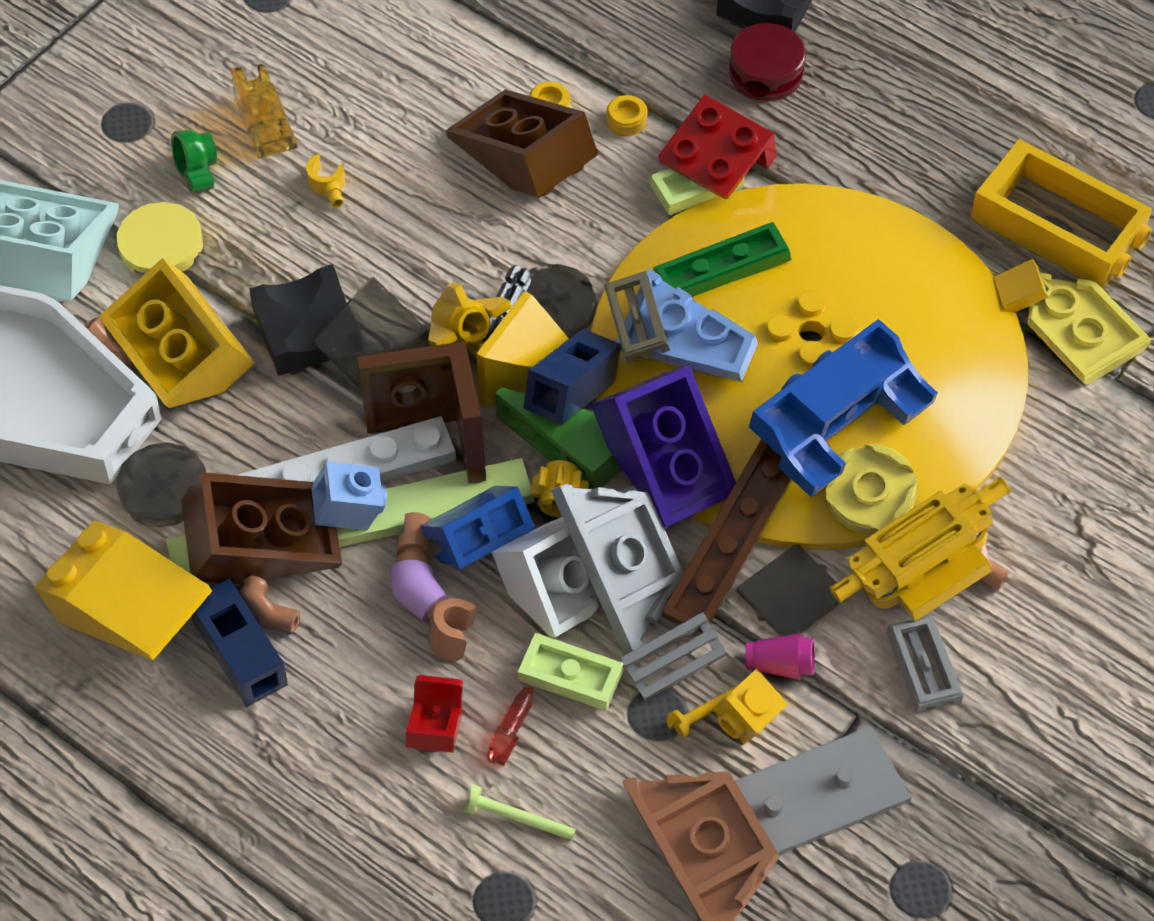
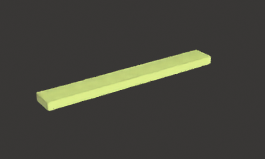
[166,458,534,573]

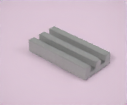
[621,612,727,702]
[887,615,964,714]

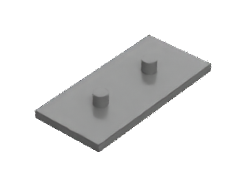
[735,726,911,856]

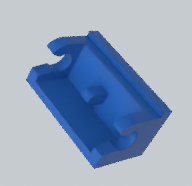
[420,485,535,570]

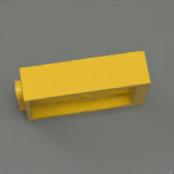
[970,139,1153,289]

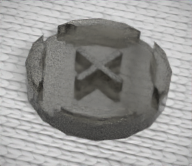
[527,264,596,339]
[116,442,207,527]

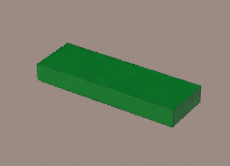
[653,222,791,297]

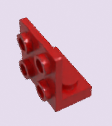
[658,94,777,199]

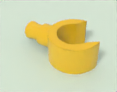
[306,154,345,208]

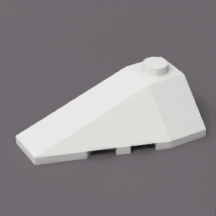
[492,486,667,637]

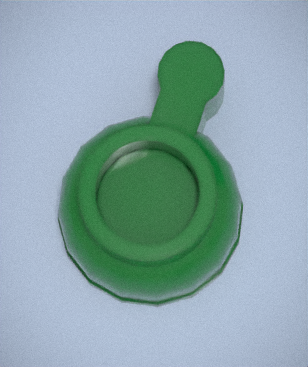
[171,130,217,193]

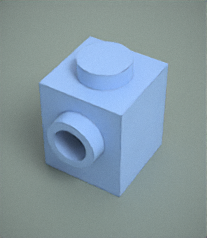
[311,461,387,530]

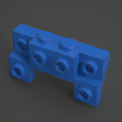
[749,319,938,497]

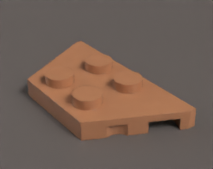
[622,771,779,921]

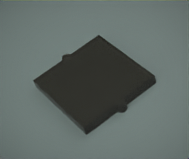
[736,544,846,636]

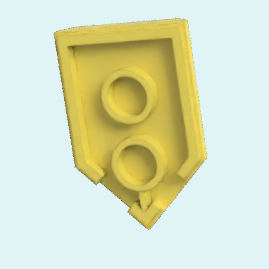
[1027,273,1152,385]

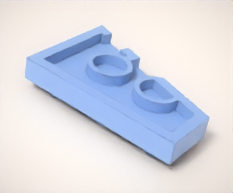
[616,268,758,382]

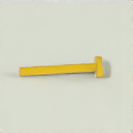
[667,672,766,738]

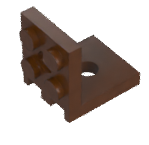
[357,341,486,483]

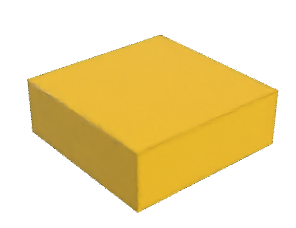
[994,259,1048,313]

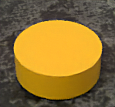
[529,81,570,108]
[606,95,648,136]

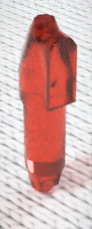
[487,686,534,767]

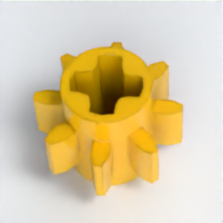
[530,460,589,517]

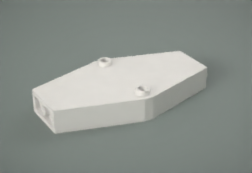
[0,285,162,484]

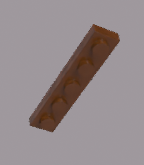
[662,439,792,636]

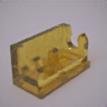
[230,64,298,159]

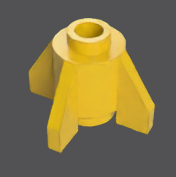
[428,282,512,359]

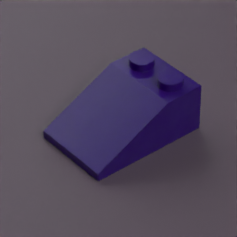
[590,365,736,527]

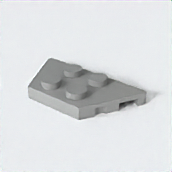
[551,484,684,655]

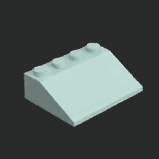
[0,180,119,301]

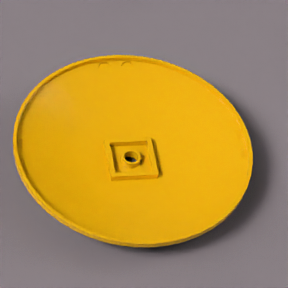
[591,184,1028,550]

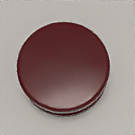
[729,23,806,101]

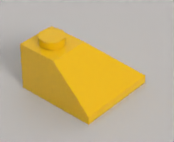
[476,291,569,408]

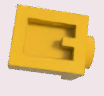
[712,669,789,744]

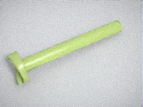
[463,784,576,841]

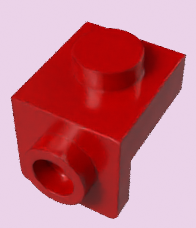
[405,675,463,753]

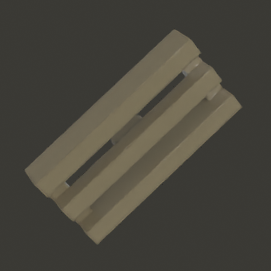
[604,271,670,364]

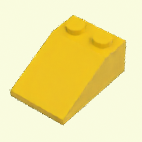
[34,520,212,661]

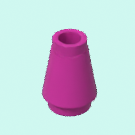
[745,633,815,680]

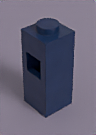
[523,329,621,425]
[192,578,288,708]

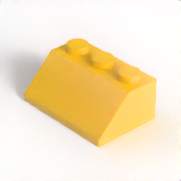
[98,258,255,408]

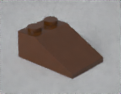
[445,89,598,198]
[181,472,342,584]

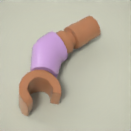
[390,512,477,662]

